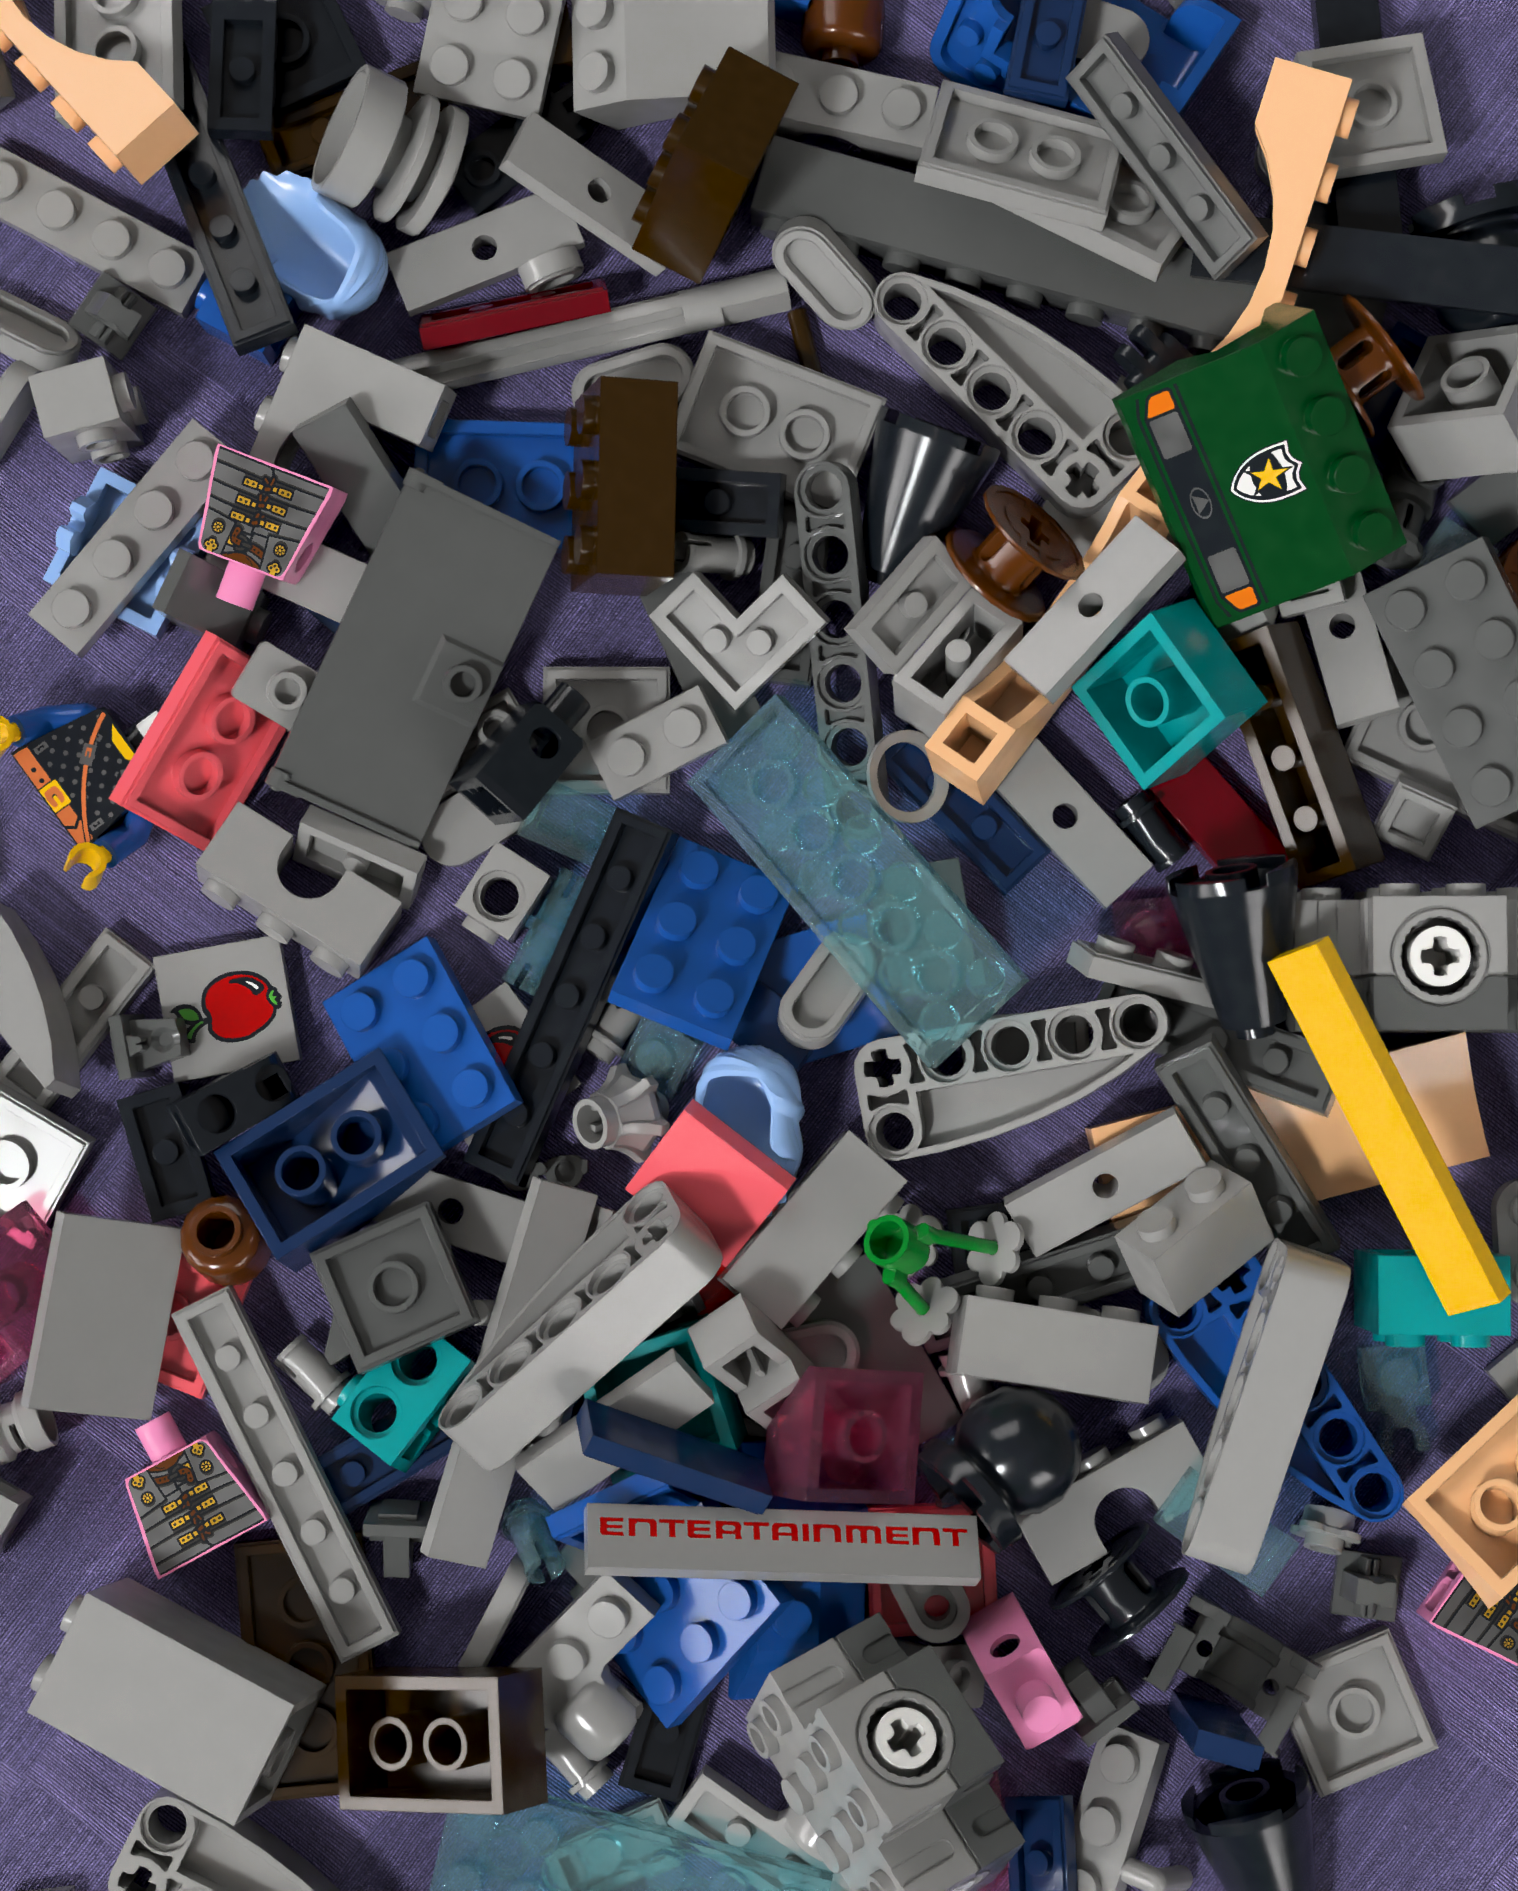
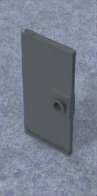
[264,467,561,850]

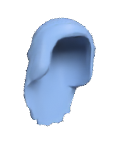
[243,171,388,320]
[695,1044,805,1217]

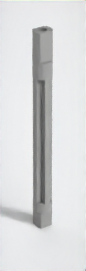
[389,268,792,390]

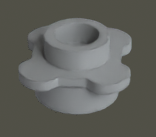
[1290,1504,1362,1555]

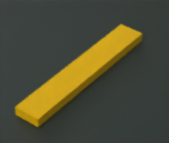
[1267,935,1512,1316]

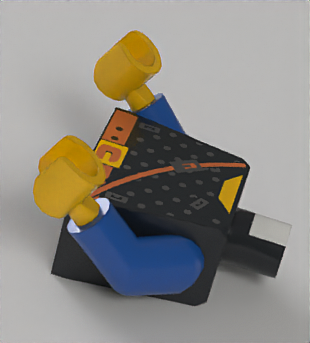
[0,703,159,891]

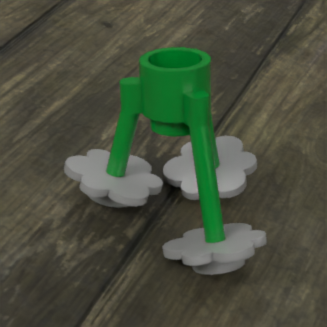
[864,1204,1025,1346]

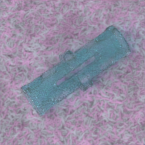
[501,866,585,996]

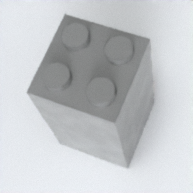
[27,1577,327,1826]

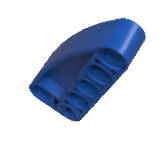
[1142,1256,1404,1522]

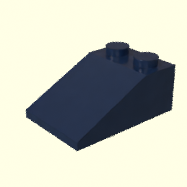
[213,1047,446,1272]

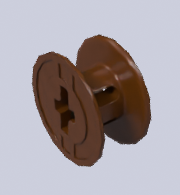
[1330,294,1425,439]
[945,485,1085,622]

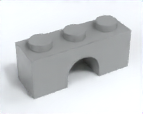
[775,51,939,170]
[195,801,402,979]
[1016,1413,1204,1585]

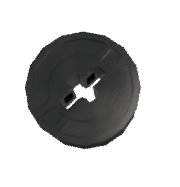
[1048,1520,1190,1657]

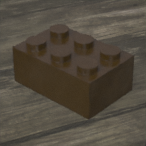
[631,46,799,285]
[561,376,678,596]
[335,1666,548,1815]

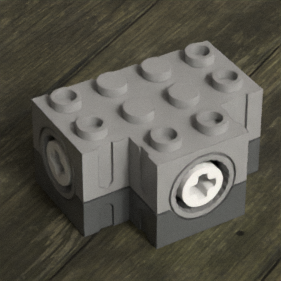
[1275,883,1518,1034]
[745,1612,1026,1891]

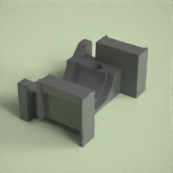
[1143,1593,1323,1758]

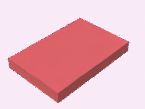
[108,630,286,851]

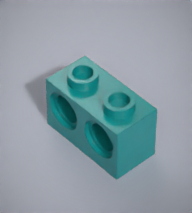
[331,1338,476,1473]

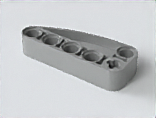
[873,272,1141,519]
[854,994,1171,1161]
[438,1181,723,1471]
[1181,1238,1351,1575]
[108,1787,340,1891]

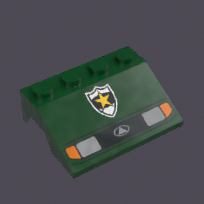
[1112,303,1407,629]

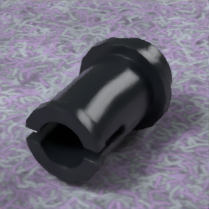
[1113,789,1190,873]

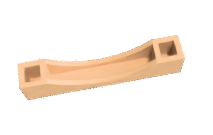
[0,0,199,185]
[1211,57,1360,352]
[925,466,1175,806]

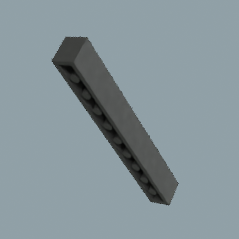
[751,136,1387,358]

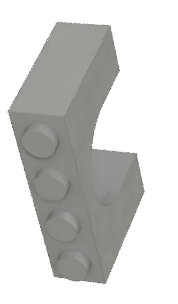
[205,324,457,623]

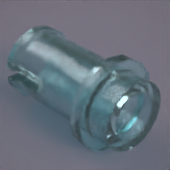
[501,1498,566,1584]

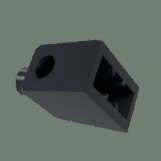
[449,682,591,825]

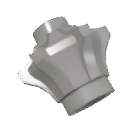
[572,1063,670,1163]

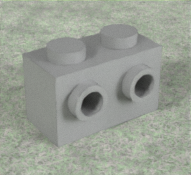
[27,356,149,465]
[892,588,1023,738]
[1114,1159,1275,1317]

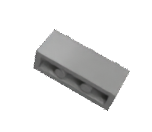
[717,1130,907,1330]
[945,1285,1159,1404]

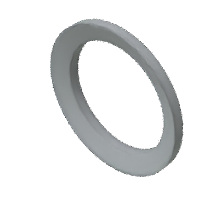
[866,730,949,824]

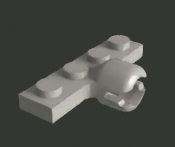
[508,1575,661,1761]
[667,1764,851,1891]

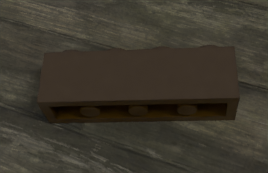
[1226,621,1386,890]

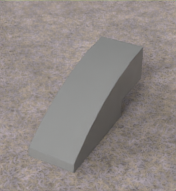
[0,903,81,1098]
[687,1293,861,1457]

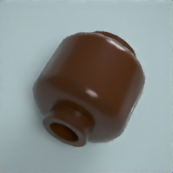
[801,0,885,69]
[180,1195,271,1286]

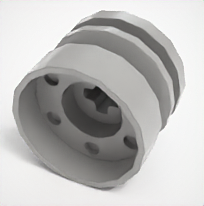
[311,64,469,236]

